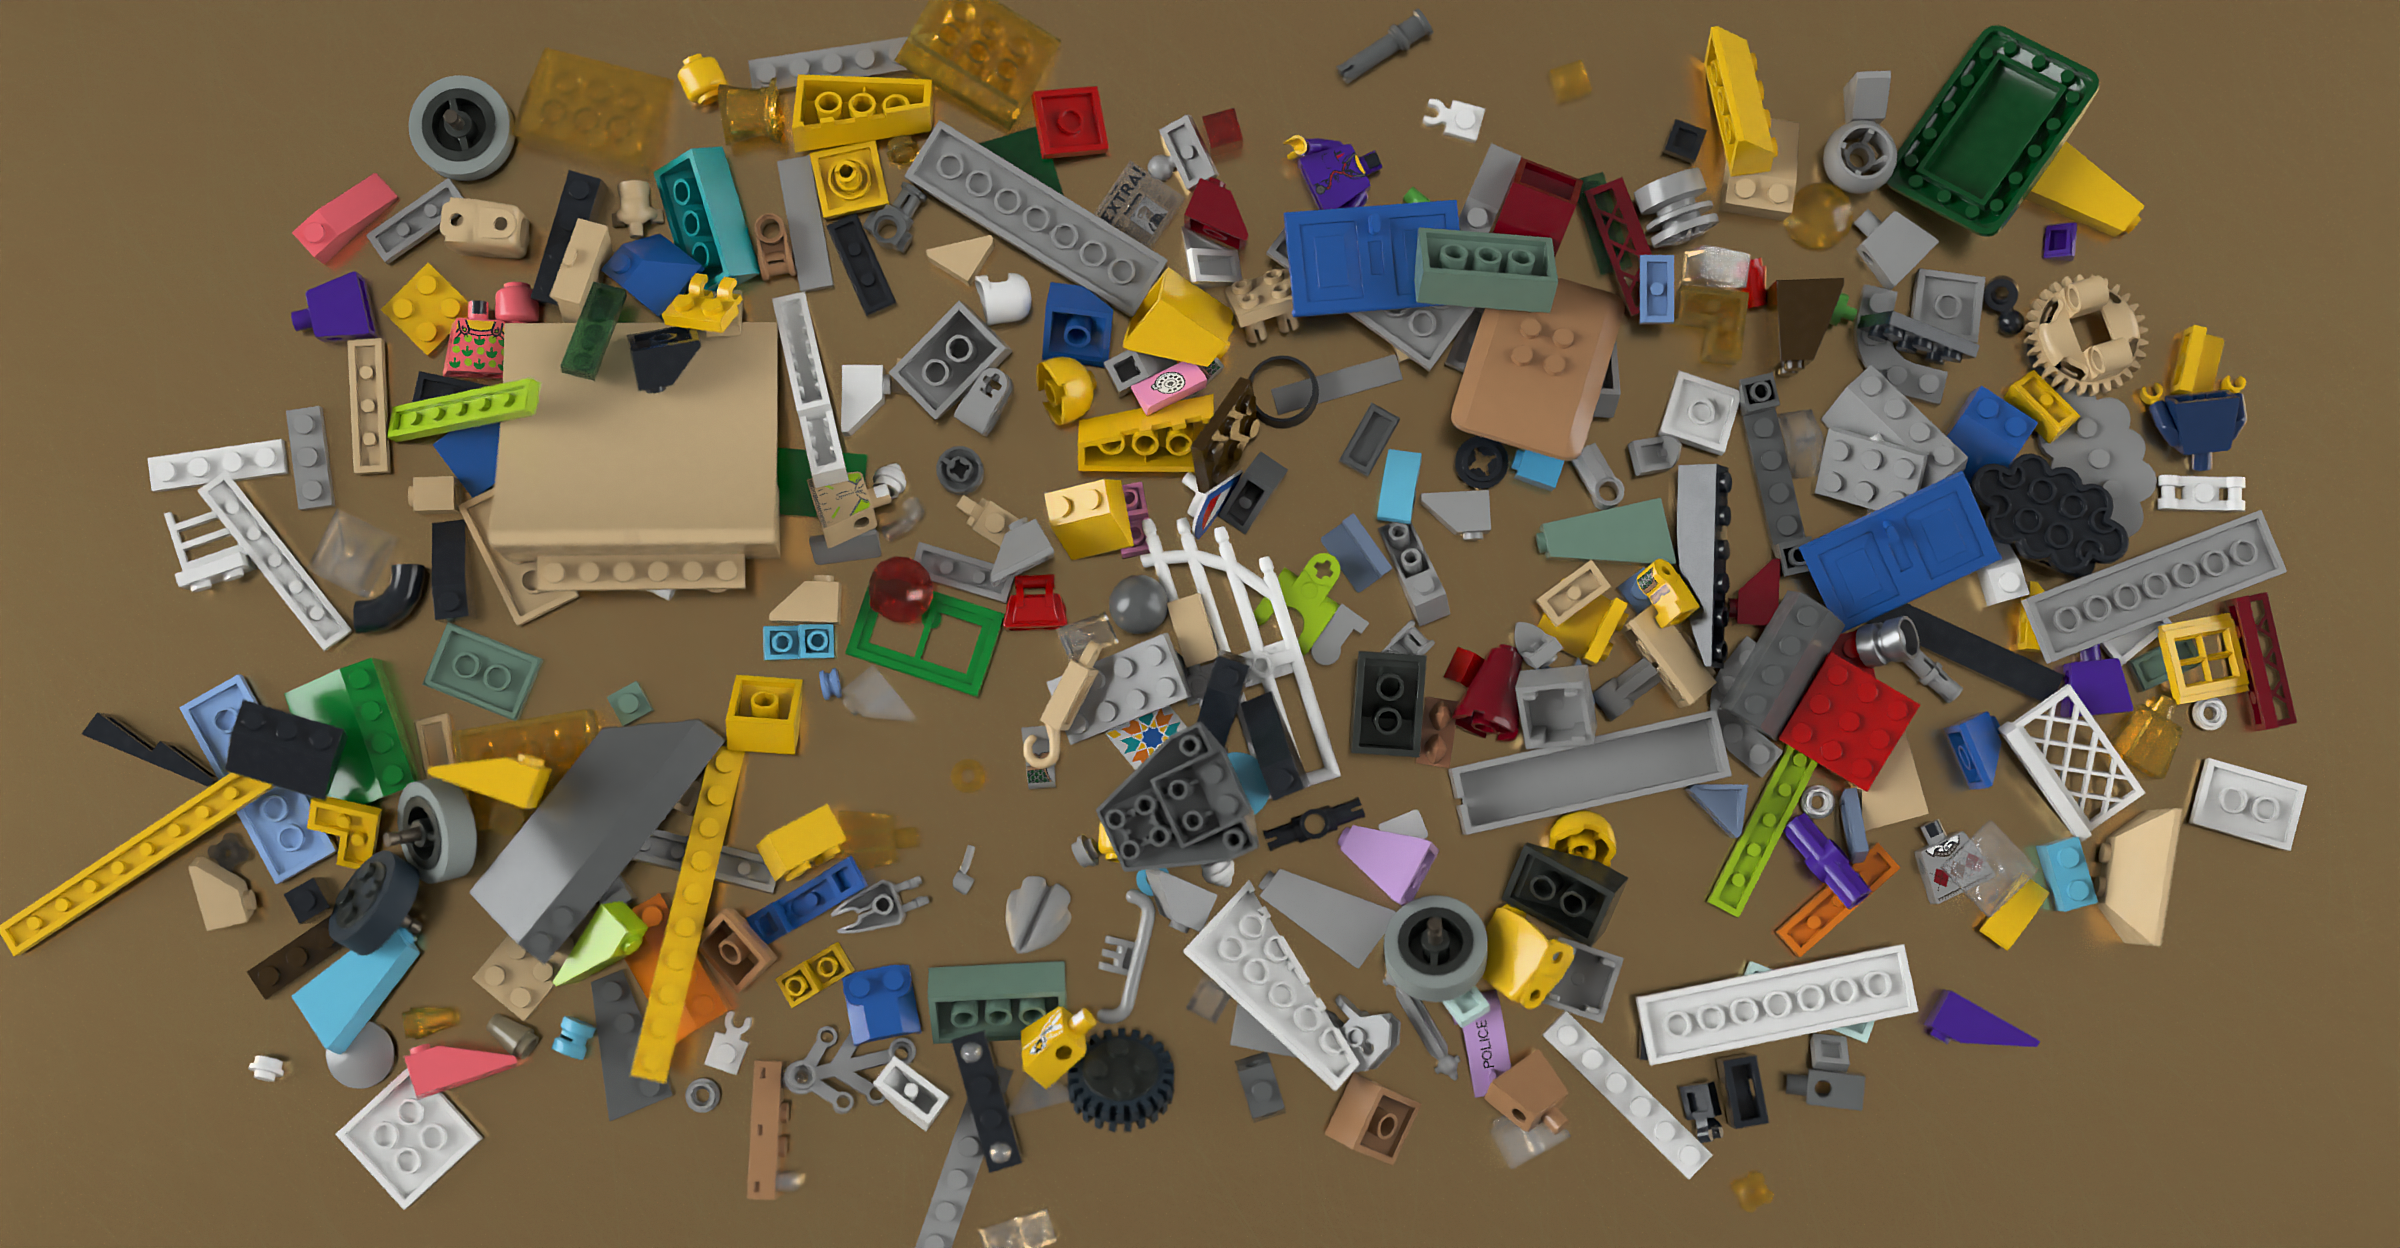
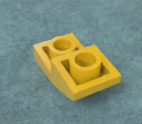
[1979,873,2050,951]
[775,942,855,1008]

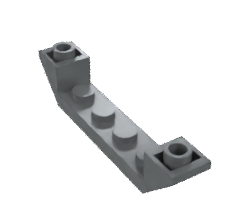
[1739,372,1812,576]

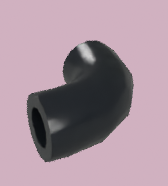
[353,564,425,634]

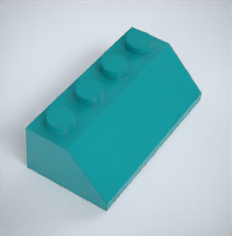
[653,146,761,291]

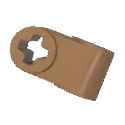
[755,213,797,281]

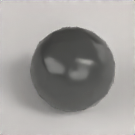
[1109,575,1169,634]

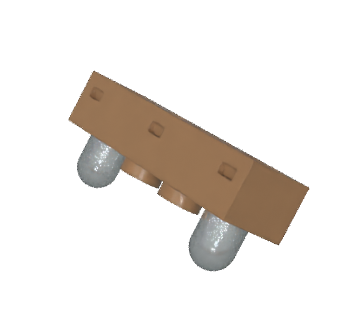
[747,1059,807,1200]

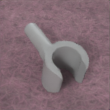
[953,845,976,895]

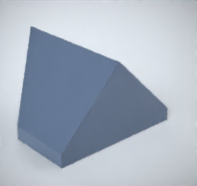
[1685,784,1748,838]

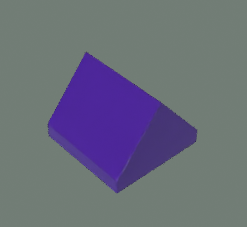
[2044,222,2077,261]

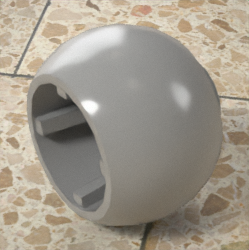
[1823,120,1897,194]

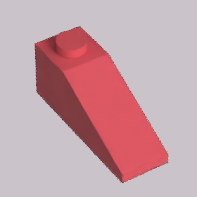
[292,172,399,264]
[404,1044,518,1100]

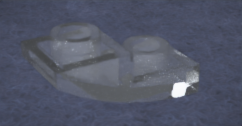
[978,1209,1057,1248]

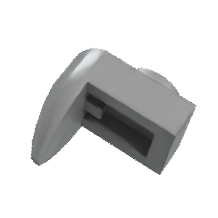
[1628,435,1682,476]
[1514,622,1563,669]

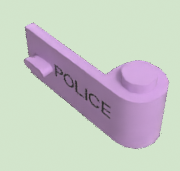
[1452,989,1511,1098]

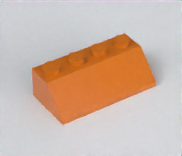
[624,893,733,1043]

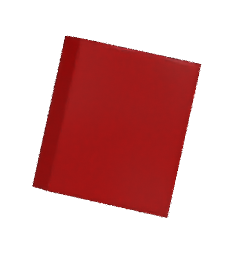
[1443,647,1485,689]

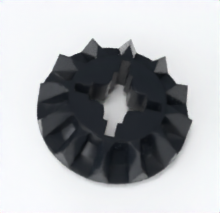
[1455,436,1509,490]

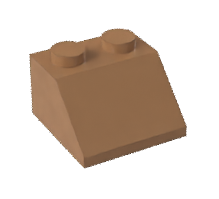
[698,907,778,993]
[1325,1072,1422,1166]

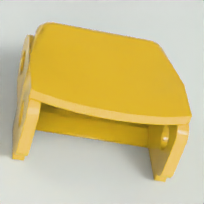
[1482,904,1575,1009]

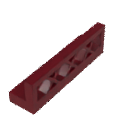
[1584,177,1652,317]
[2225,592,2297,731]

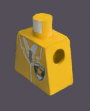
[1021,1007,1096,1089]

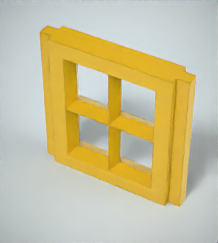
[2158,613,2249,705]

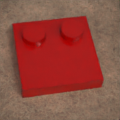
[1031,86,1109,159]

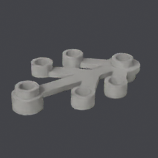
[784,1026,916,1114]

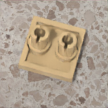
[1224,268,1299,343]

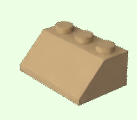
[1621,604,1717,708]

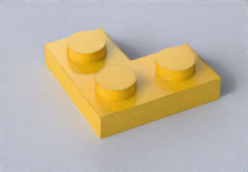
[307,796,382,869]

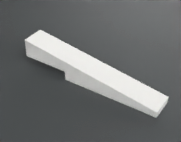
[772,291,849,488]

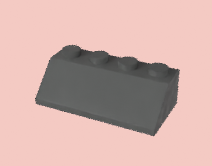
[1719,590,1845,741]

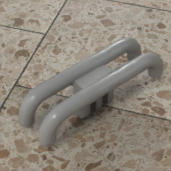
[1097,889,1155,1024]

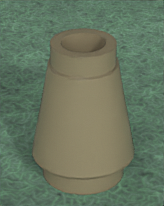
[486,1013,539,1060]

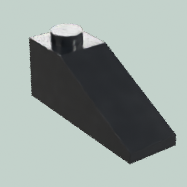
[431,519,477,623]
[1197,650,1254,749]
[1240,691,1311,801]

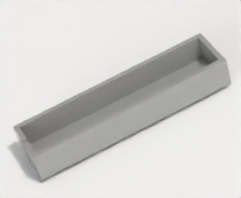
[1448,710,1732,835]

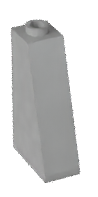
[1258,869,1396,969]

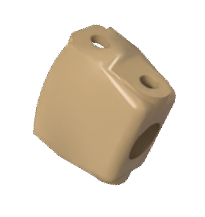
[440,197,530,258]

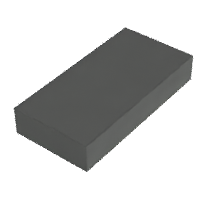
[1339,402,1401,478]

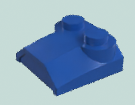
[842,965,922,1047]

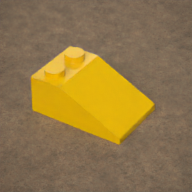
[427,754,552,809]

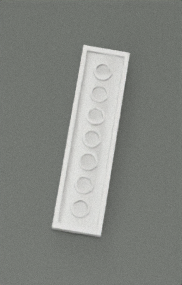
[1635,944,1918,1065]

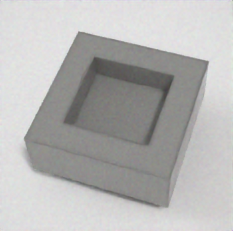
[1810,1033,1850,1072]

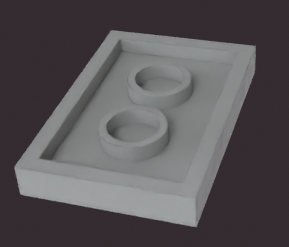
[1815,427,1929,510]

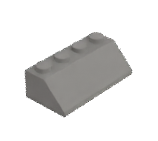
[1821,364,1968,489]

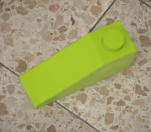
[552,901,649,987]

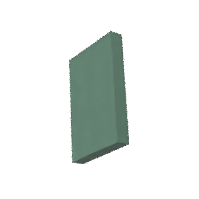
[422,622,544,722]

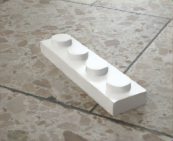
[148,439,289,492]

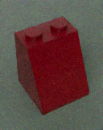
[1492,157,1583,257]

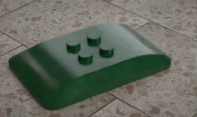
[1887,25,2099,237]

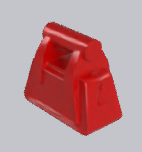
[1003,574,1068,632]

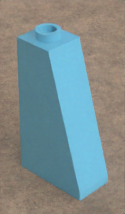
[292,926,420,1055]

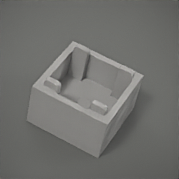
[1515,665,1597,749]
[1542,935,1624,1023]

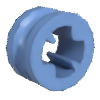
[819,668,842,701]

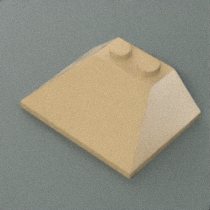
[2094,808,2182,946]

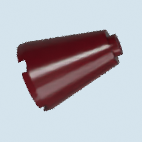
[1452,644,1523,742]

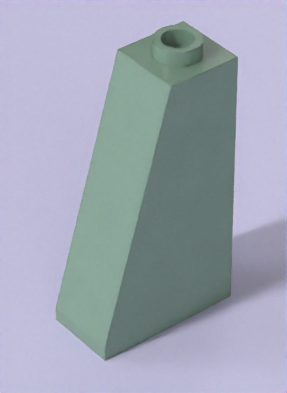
[1536,497,1676,566]

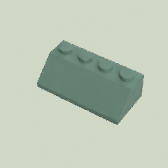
[1414,227,1558,313]
[928,961,1068,1044]

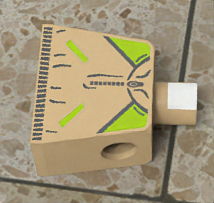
[807,471,892,548]

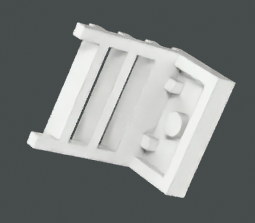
[164,511,257,593]

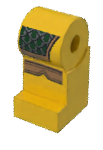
[1637,559,1700,629]

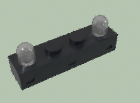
[951,1029,1023,1173]

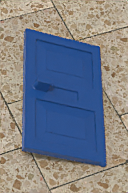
[1283,200,1460,317]
[1799,471,2002,634]

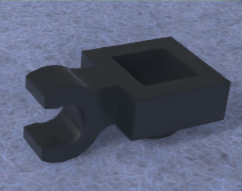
[1679,1081,1723,1143]

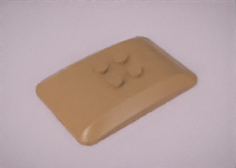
[1451,277,1625,461]

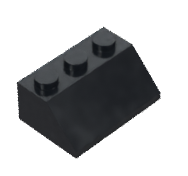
[225,699,348,801]

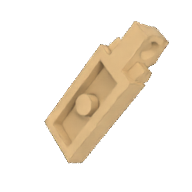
[956,495,1019,547]

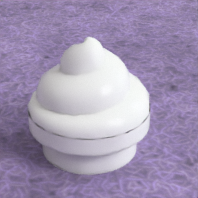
[873,463,906,498]
[1201,860,1234,888]

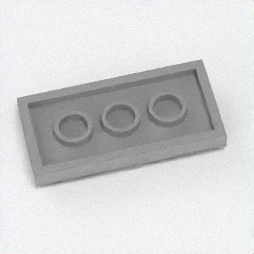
[1046,633,1192,745]

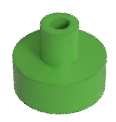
[1829,293,1858,326]

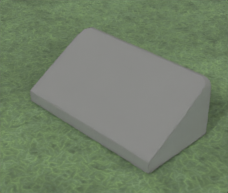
[809,528,882,565]

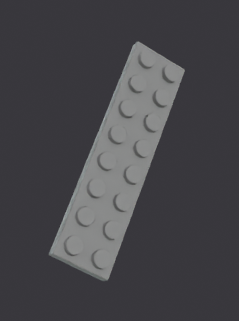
[904,120,1168,317]
[2021,510,2287,664]

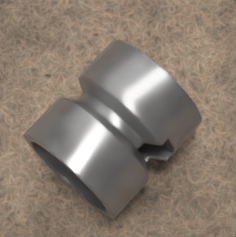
[1856,616,1920,668]

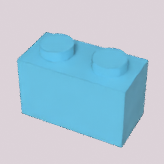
[2036,837,2098,912]

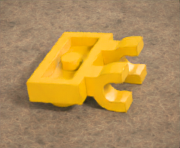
[662,273,743,333]

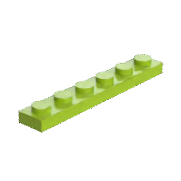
[387,378,541,442]
[1707,745,1818,918]

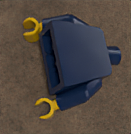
[2139,375,2247,471]

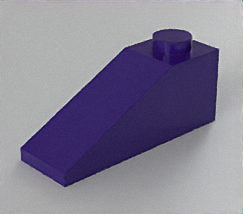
[1923,989,2040,1047]

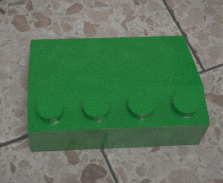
[284,657,422,806]

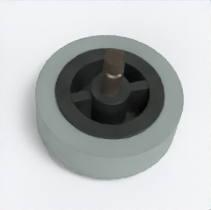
[409,75,515,181]
[384,778,476,883]
[1384,896,1488,1002]

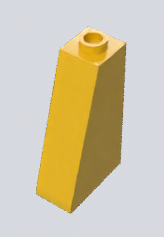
[2025,142,2145,238]

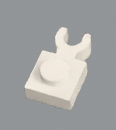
[1423,99,1485,143]
[704,1011,752,1075]

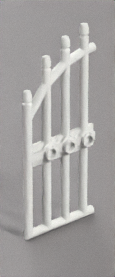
[1140,517,1341,799]

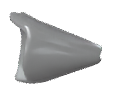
[1005,876,1072,954]

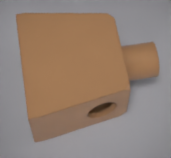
[1484,1049,1570,1135]

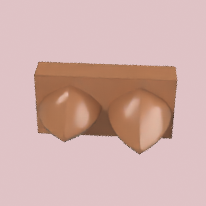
[1415,696,1459,769]

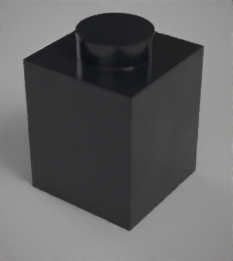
[283,877,336,924]

